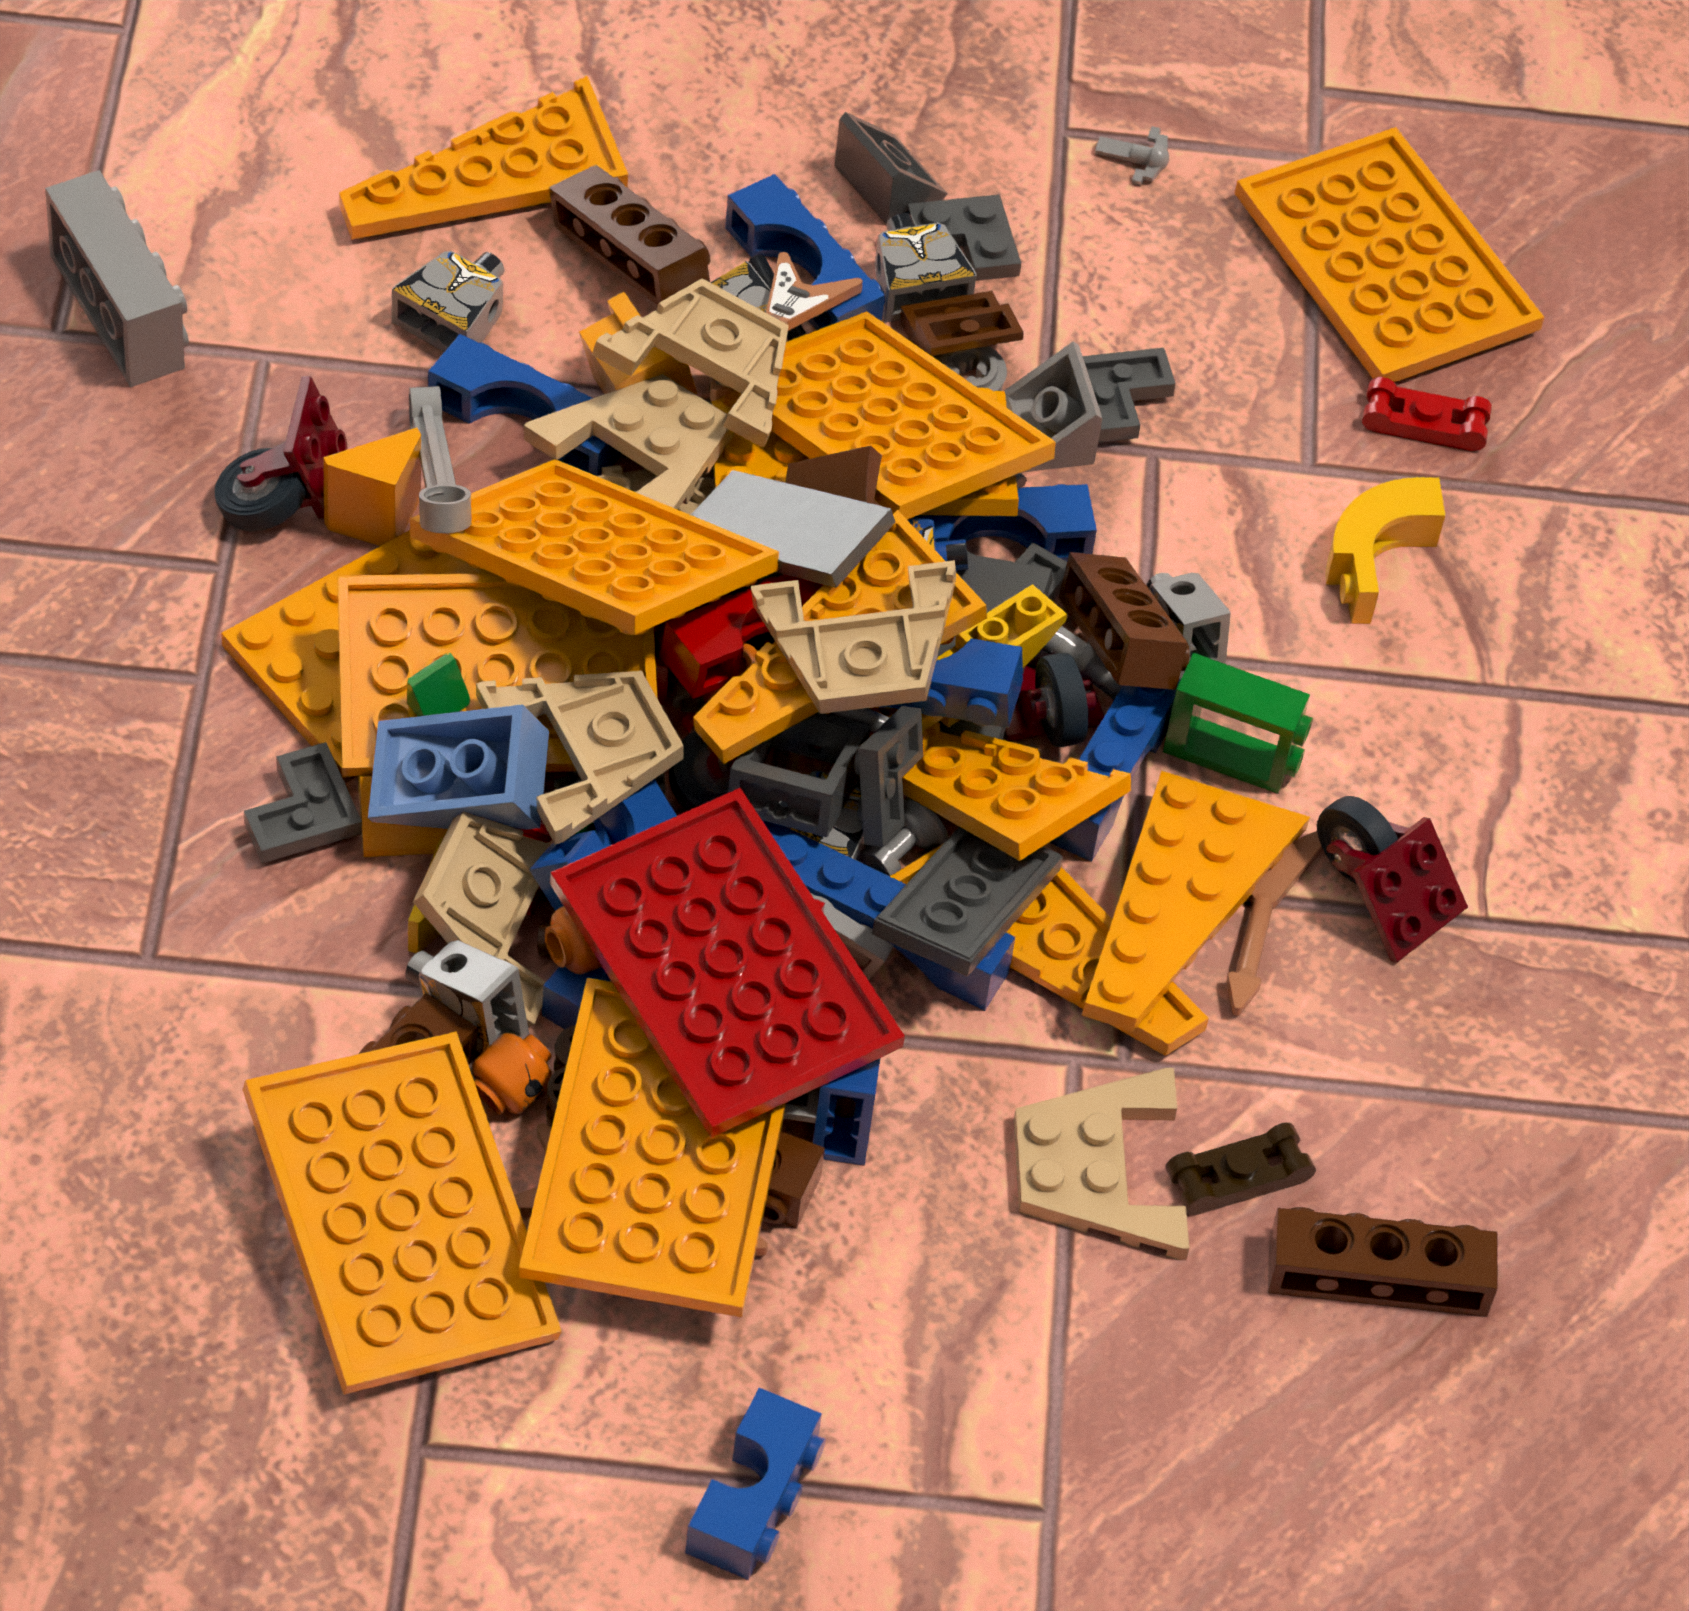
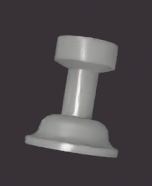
[861,797,949,876]

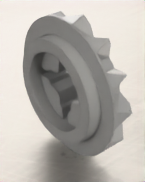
[932,346,1007,391]

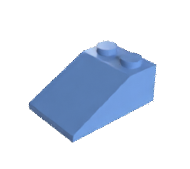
[368,704,549,830]

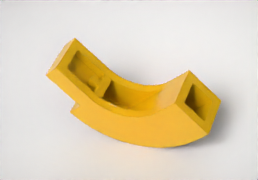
[1325,477,1446,624]

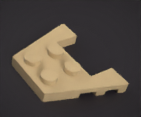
[592,278,789,448]
[524,374,735,510]
[751,560,956,714]
[476,671,683,845]
[413,811,554,1027]
[1013,1068,1189,1260]

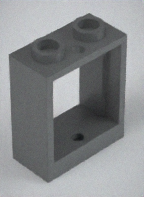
[728,712,871,837]

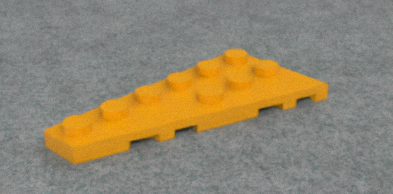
[339,76,629,239]
[693,510,987,764]
[826,707,1131,861]
[1081,770,1310,1032]
[890,843,1209,1056]

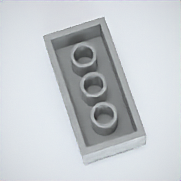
[45,170,189,388]

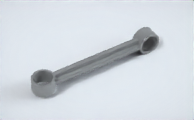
[409,386,472,533]

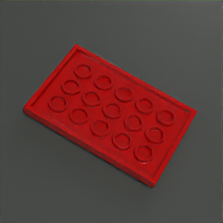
[550,788,905,1138]

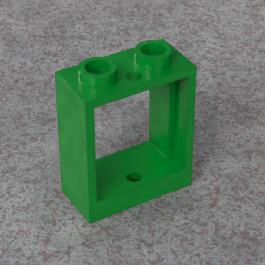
[1163,653,1313,794]

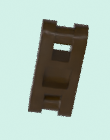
[1165,1122,1316,1215]

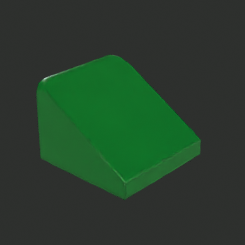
[407,653,470,716]

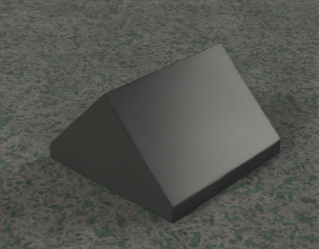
[834,112,948,224]

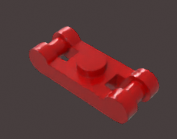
[1362,377,1492,451]

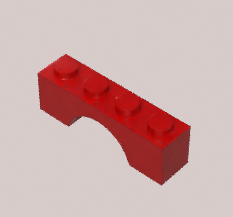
[660,574,823,699]

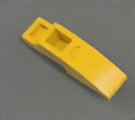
[876,584,1067,732]

